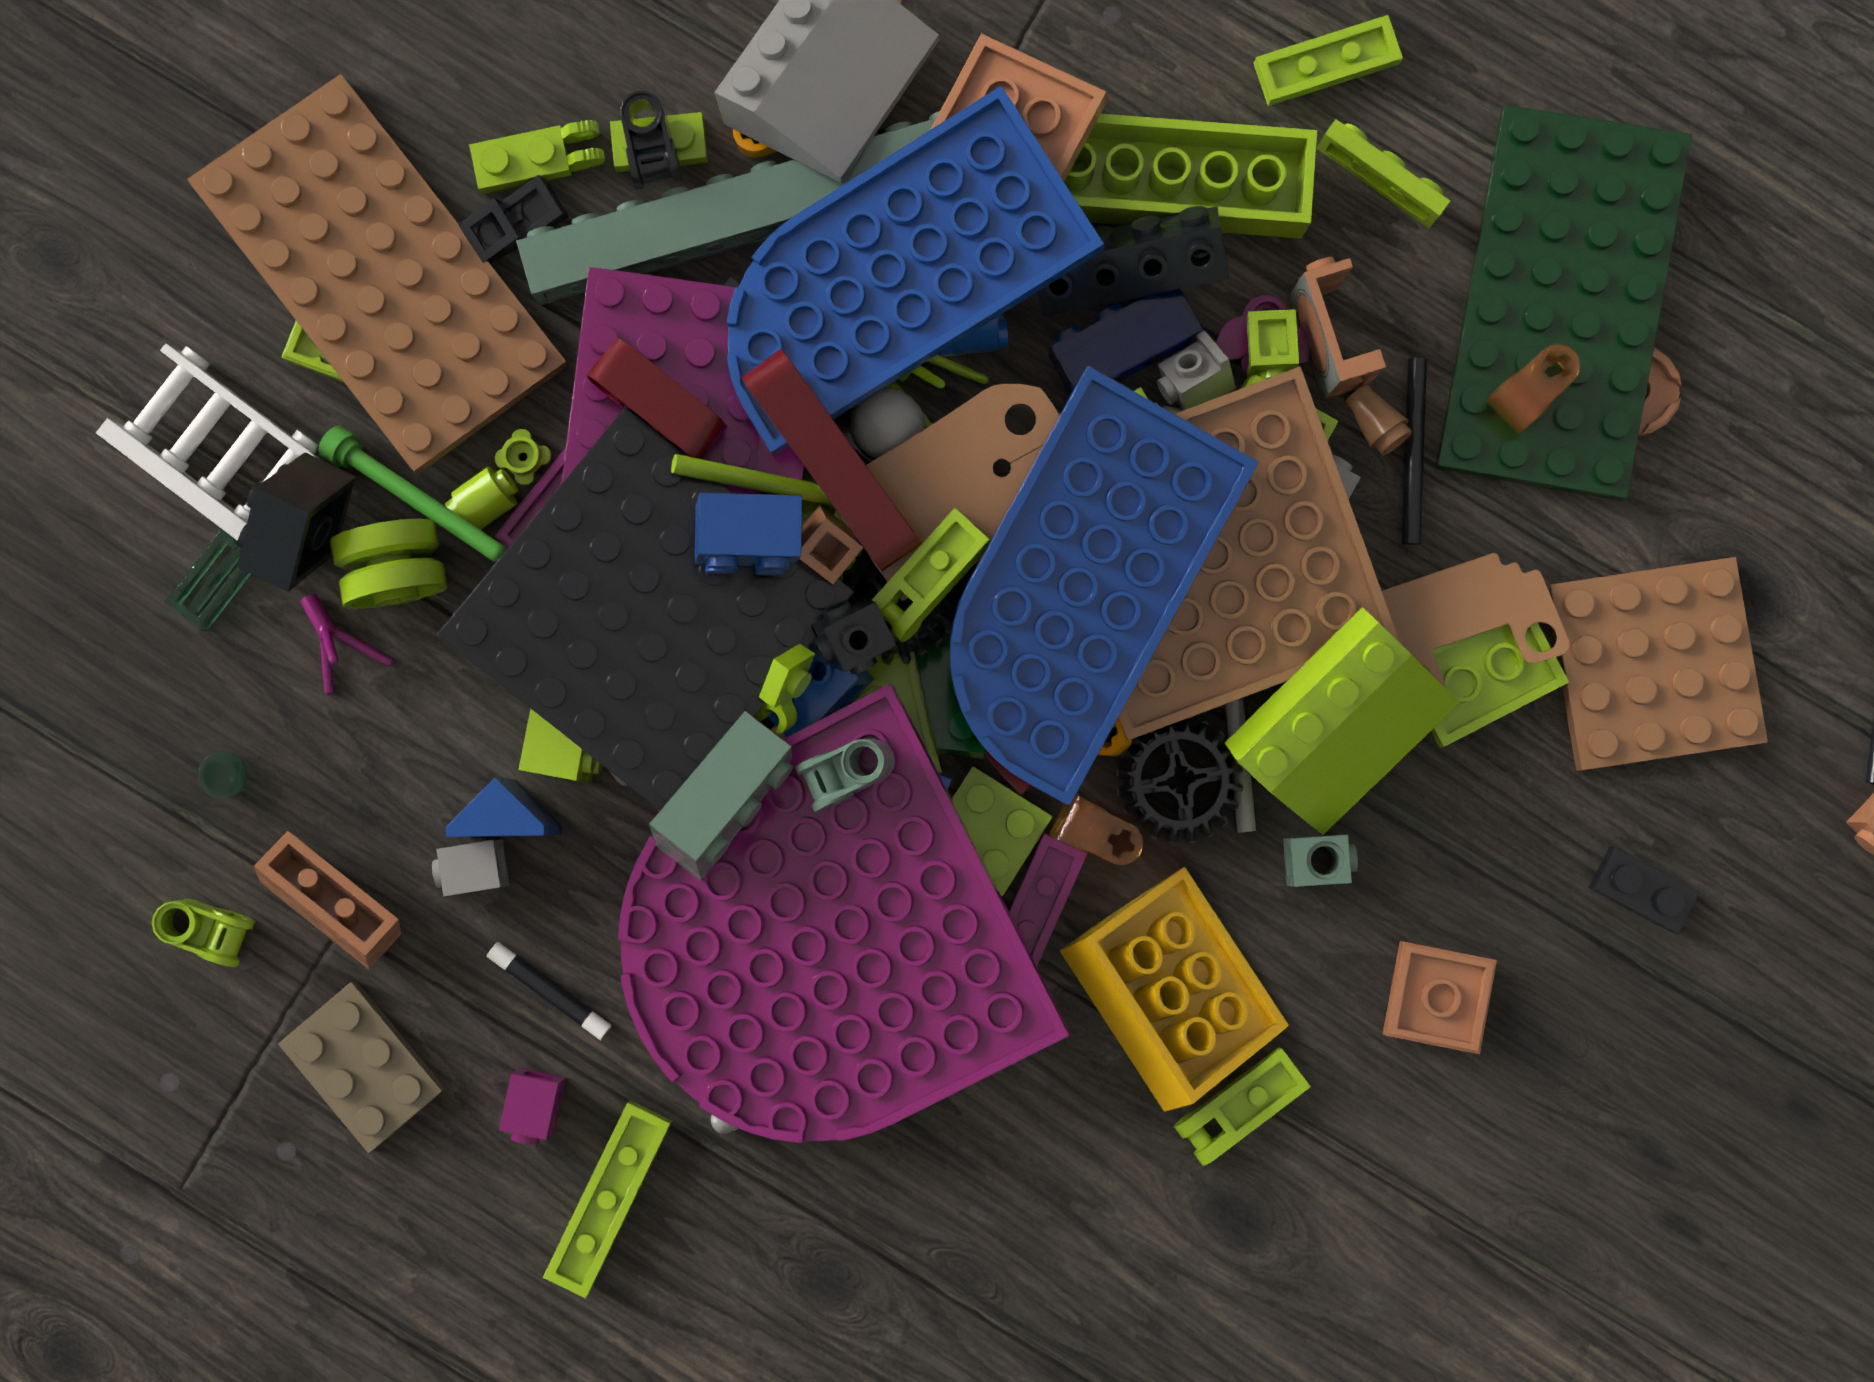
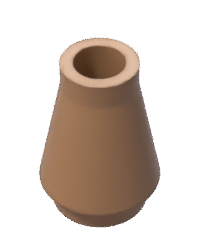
[1345,384,1412,456]

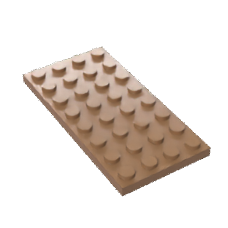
[187,74,568,476]

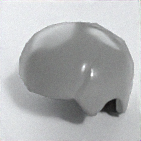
[850,388,925,458]

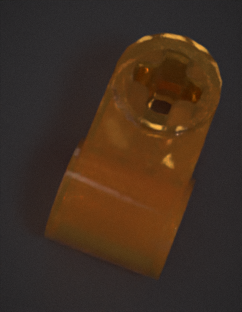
[1486,344,1580,435]
[1049,795,1143,865]

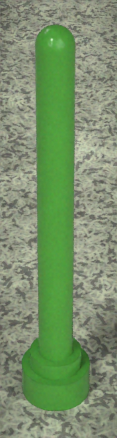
[318,425,507,562]

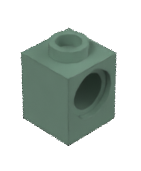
[1283,835,1358,887]

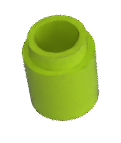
[445,466,518,530]

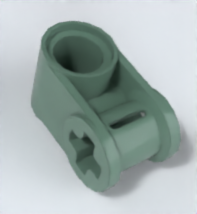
[795,739,895,813]

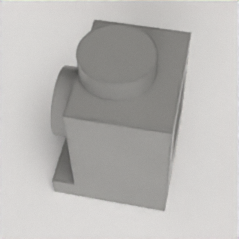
[1157,330,1236,411]

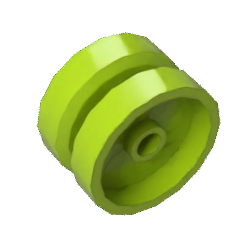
[329,518,449,609]

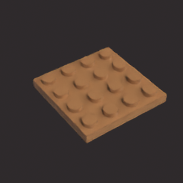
[1547,557,1768,771]

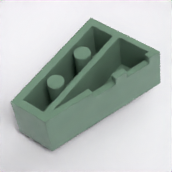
[649,711,793,882]

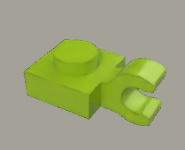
[756,644,815,735]

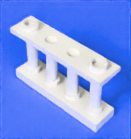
[96,343,326,541]

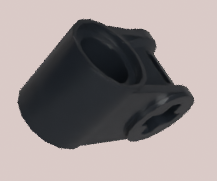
[620,91,682,190]

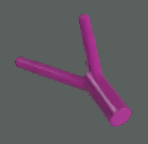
[300,594,394,695]

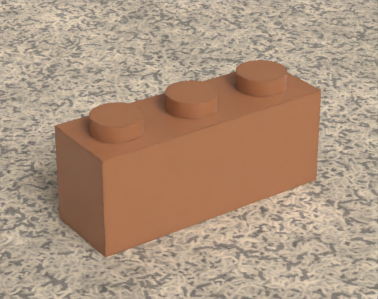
[254,831,401,970]

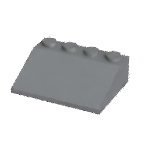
[714,0,940,184]

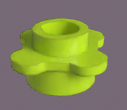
[495,429,551,485]

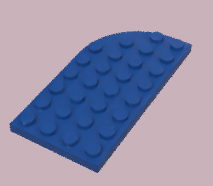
[727,86,1104,456]
[950,366,1259,805]

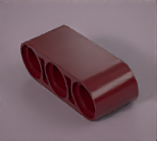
[586,338,727,459]

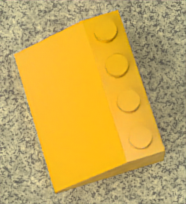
[1060,867,1289,1112]

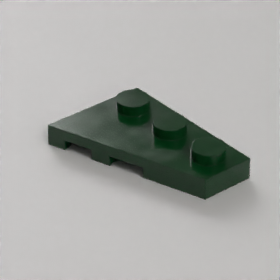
[914,617,985,759]

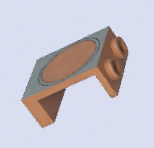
[1288,257,1386,400]

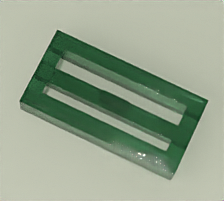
[164,528,251,632]

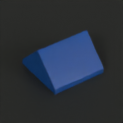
[446,777,562,837]

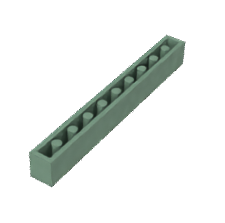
[516,111,940,306]

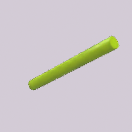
[671,454,833,506]

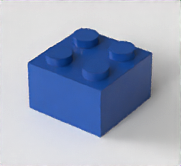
[695,493,802,575]

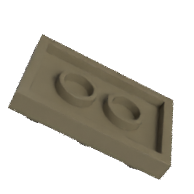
[278,981,446,1154]

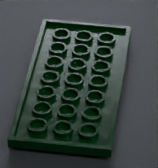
[1436,104,1692,501]

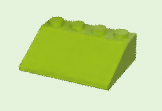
[1225,607,1460,835]

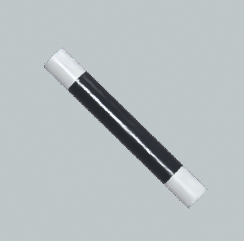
[486,942,612,1041]

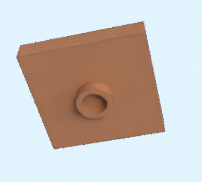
[1383,941,1497,1054]

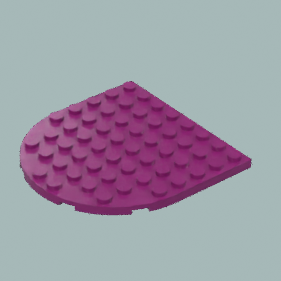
[618,683,1071,1143]

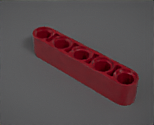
[741,348,922,572]

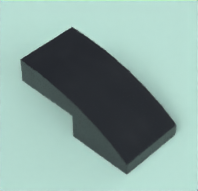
[458,175,569,263]

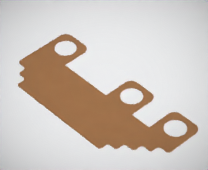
[1382,553,1570,687]

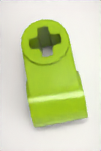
[152,899,256,967]

